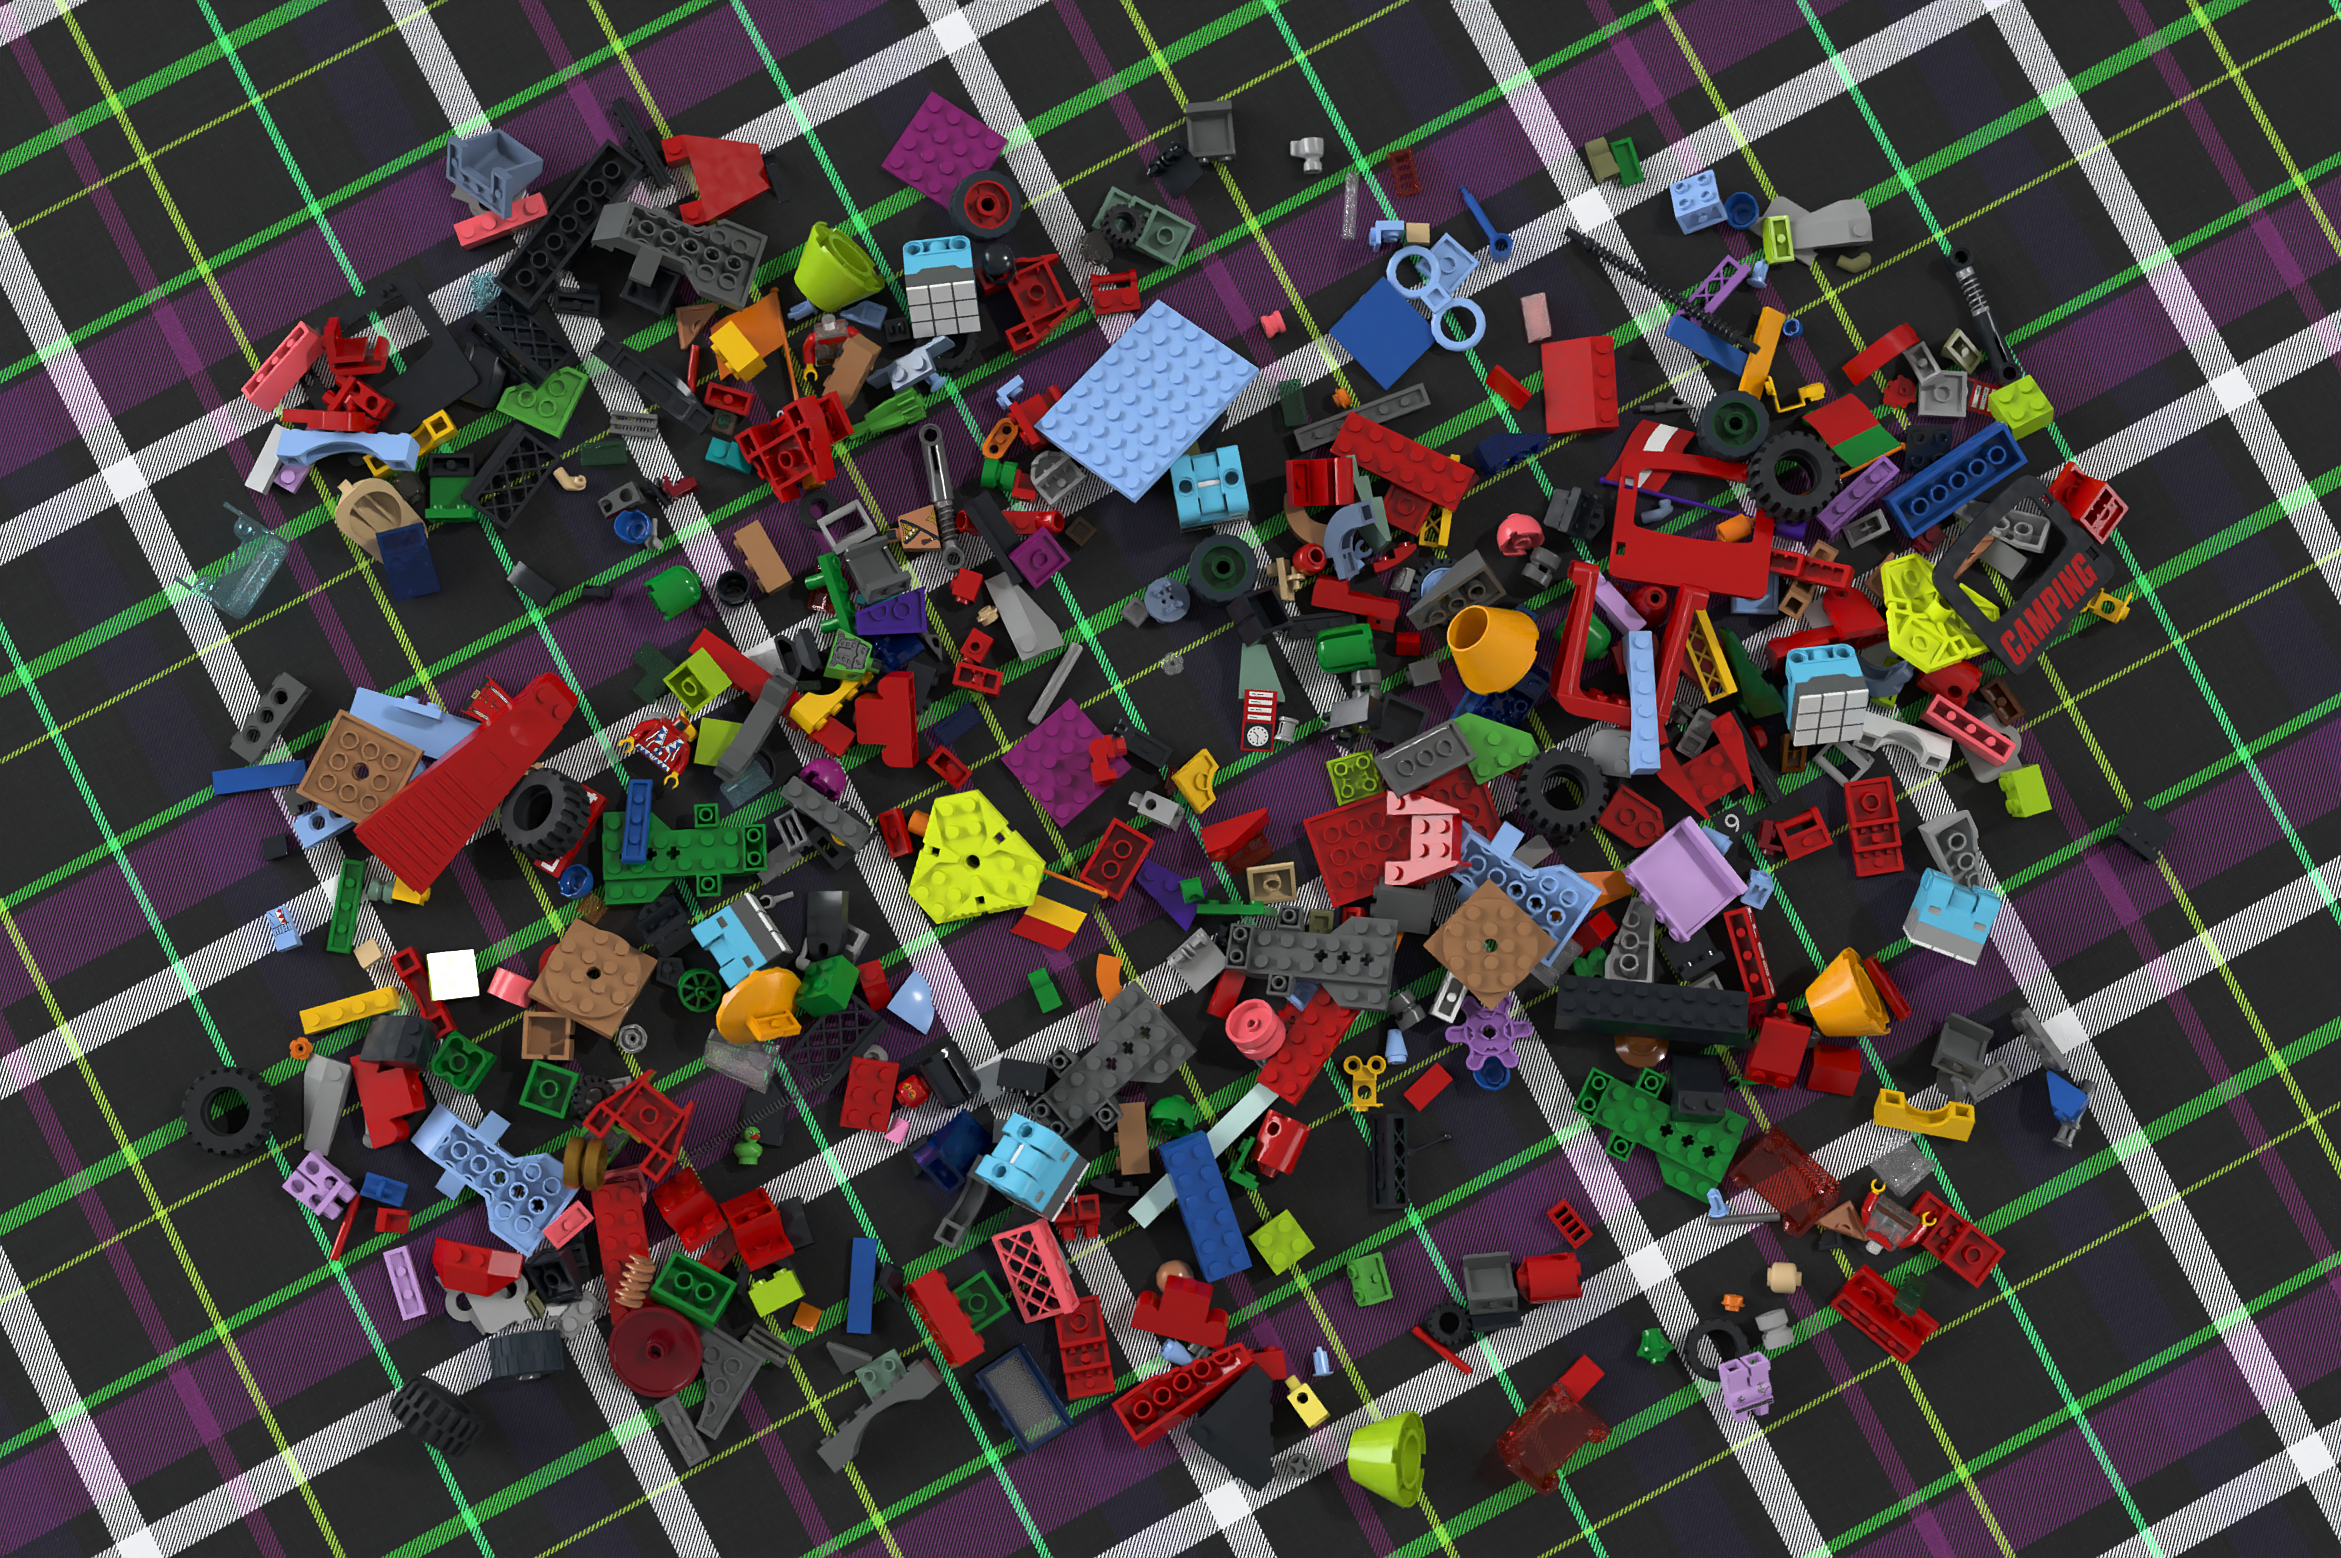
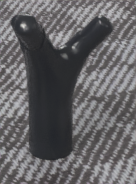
[644,477,673,509]

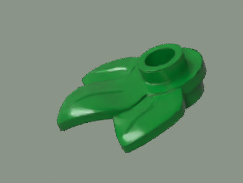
[1573,947,1608,978]

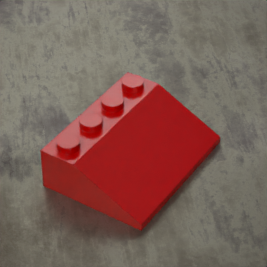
[1541,335,1619,435]
[903,1268,985,1369]

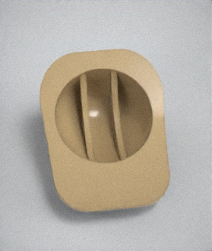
[335,478,428,567]

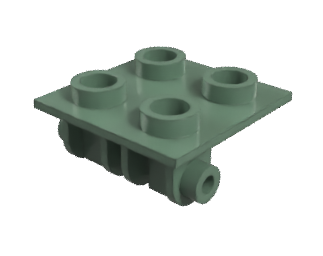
[855,1348,908,1412]

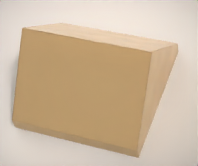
[1246,862,1297,904]

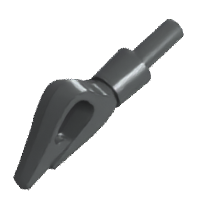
[1639,396,1695,413]
[917,631,942,661]

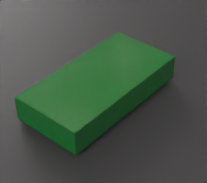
[1608,137,1645,188]

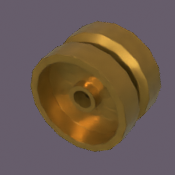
[563,1136,607,1191]

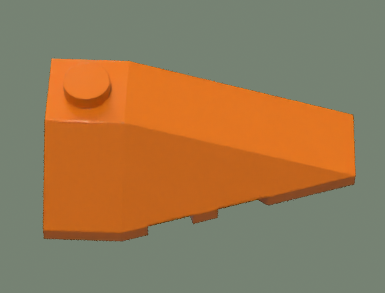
[1539,870,1632,919]

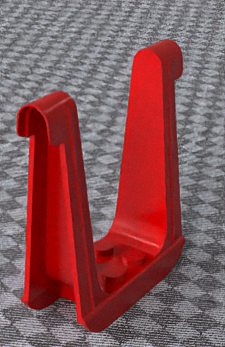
[1548,560,1709,727]

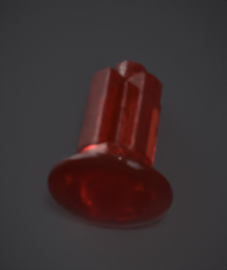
[1164,766,1180,796]

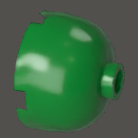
[1147,1094,1196,1137]

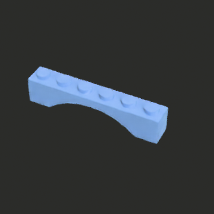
[276,429,420,471]
[1622,631,1661,775]

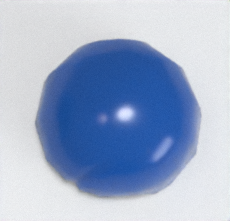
[1723,192,1759,230]
[614,510,652,545]
[558,864,594,900]
[1473,1057,1511,1092]

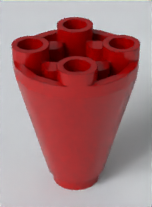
[1626,583,1672,628]

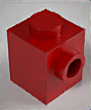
[949,567,984,606]
[960,628,995,666]

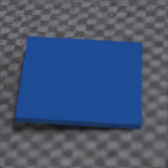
[1328,276,1436,391]

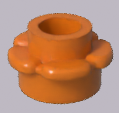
[1332,387,1352,409]
[289,1037,313,1060]
[1721,1294,1745,1311]

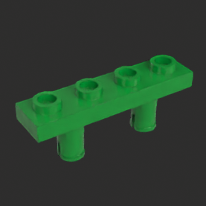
[805,551,864,640]

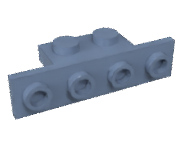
[866,334,955,393]

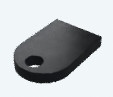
[807,891,849,961]

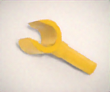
[679,709,698,742]

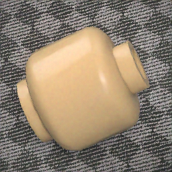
[1767,1262,1802,1294]

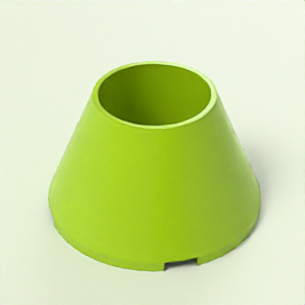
[794,221,885,312]
[1348,1410,1426,1507]

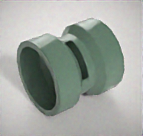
[368,877,396,904]

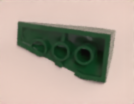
[1719,626,1787,719]

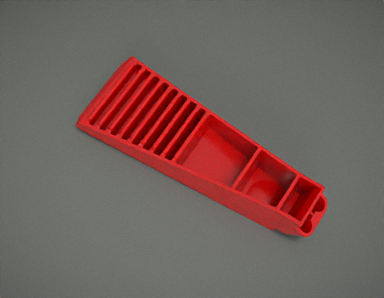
[353,672,579,895]

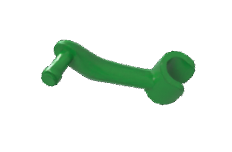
[1726,1075,1777,1090]

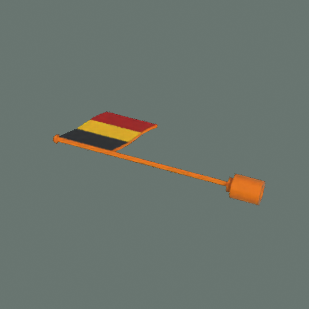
[908,810,1108,951]

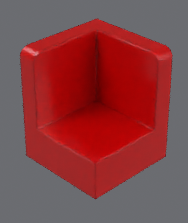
[1012,469,1037,504]
[375,1207,411,1234]

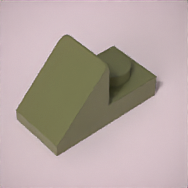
[1940,328,1983,375]

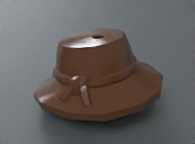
[1614,1035,1669,1069]

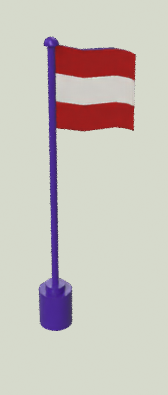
[1599,419,1807,543]

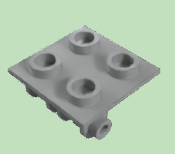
[1166,928,1226,993]

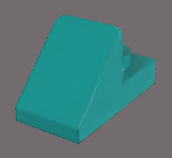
[705,437,753,475]

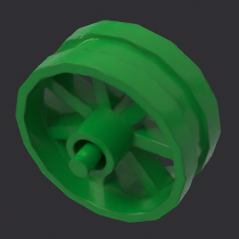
[677,968,722,1012]

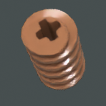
[614,1254,656,1308]

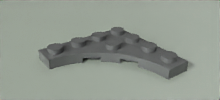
[693,1322,766,1440]

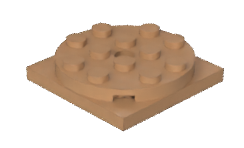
[296,709,425,824]
[1423,877,1557,1011]
[528,918,658,1040]

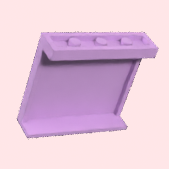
[1622,816,1749,943]

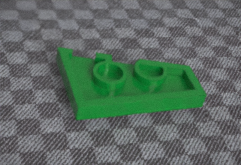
[1197,900,1278,918]

